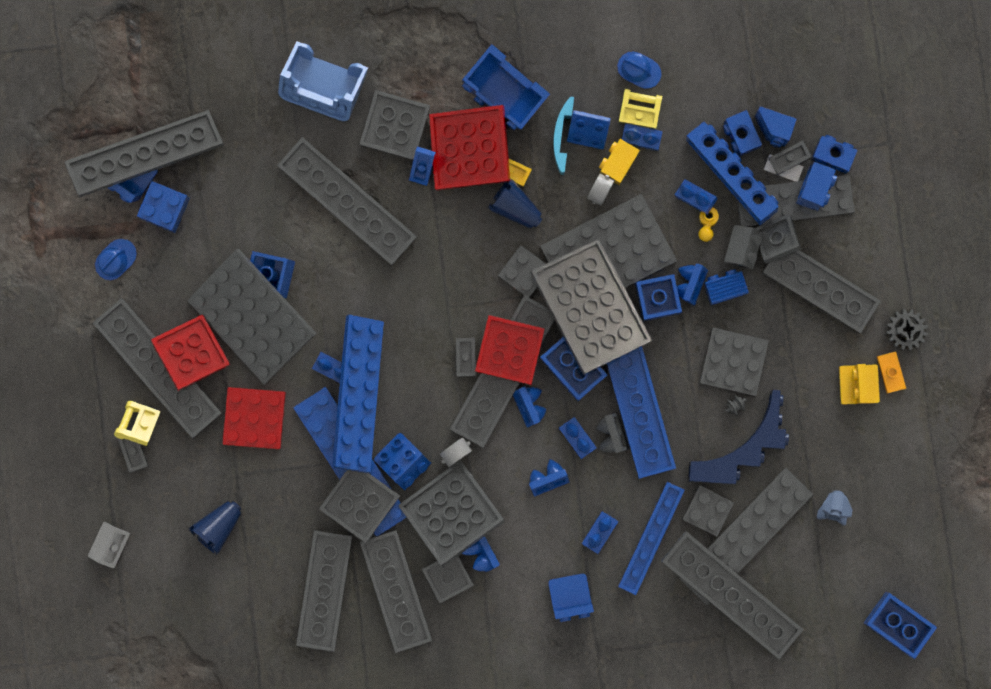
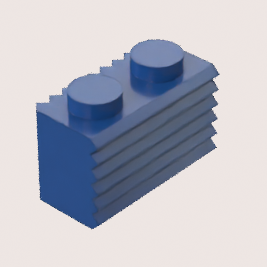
[704,269,749,305]

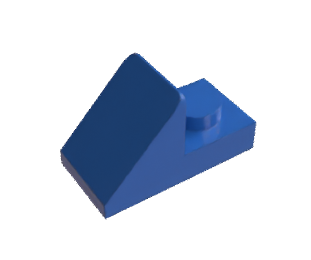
[409,147,436,186]

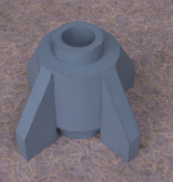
[817,490,853,525]

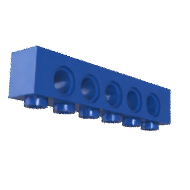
[686,122,779,225]

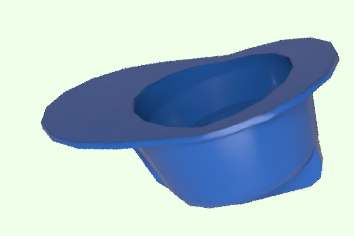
[617,51,661,89]
[95,239,137,280]

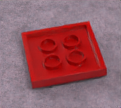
[151,314,230,391]
[475,315,545,385]
[223,387,286,449]

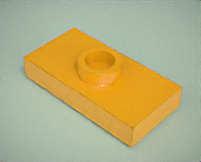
[877,352,906,393]

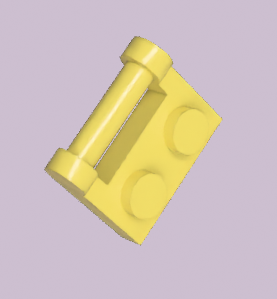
[619,89,662,130]
[114,401,160,446]

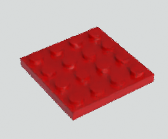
[429,105,510,190]

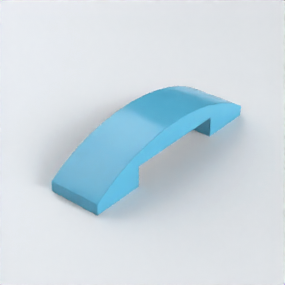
[553,97,574,175]

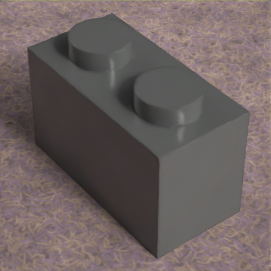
[724,225,763,269]

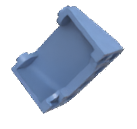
[278,42,368,121]

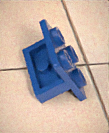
[567,110,611,149]

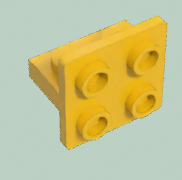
[839,364,880,404]

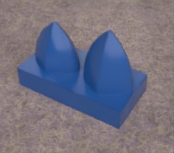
[622,123,663,151]
[675,179,717,215]
[677,263,708,305]
[312,352,342,383]
[513,387,546,428]
[559,417,596,459]
[529,459,570,497]
[581,511,618,554]
[462,537,500,572]

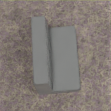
[88,522,130,568]

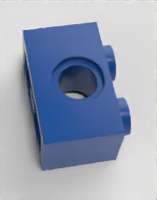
[723,110,762,157]
[811,135,857,174]

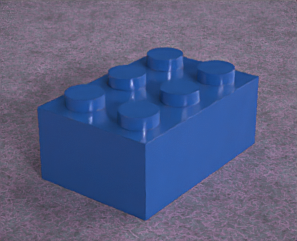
[540,337,607,402]
[863,592,937,659]

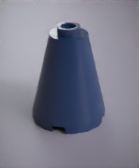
[488,178,542,228]
[189,501,241,555]

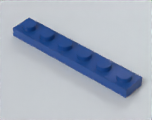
[618,482,685,595]

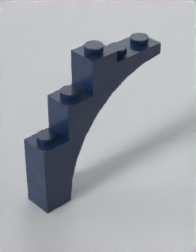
[688,390,789,484]

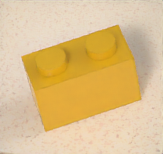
[599,139,640,185]

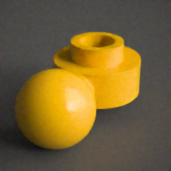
[698,207,719,242]

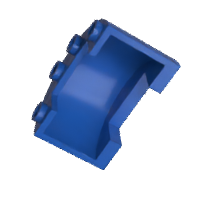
[462,44,550,130]

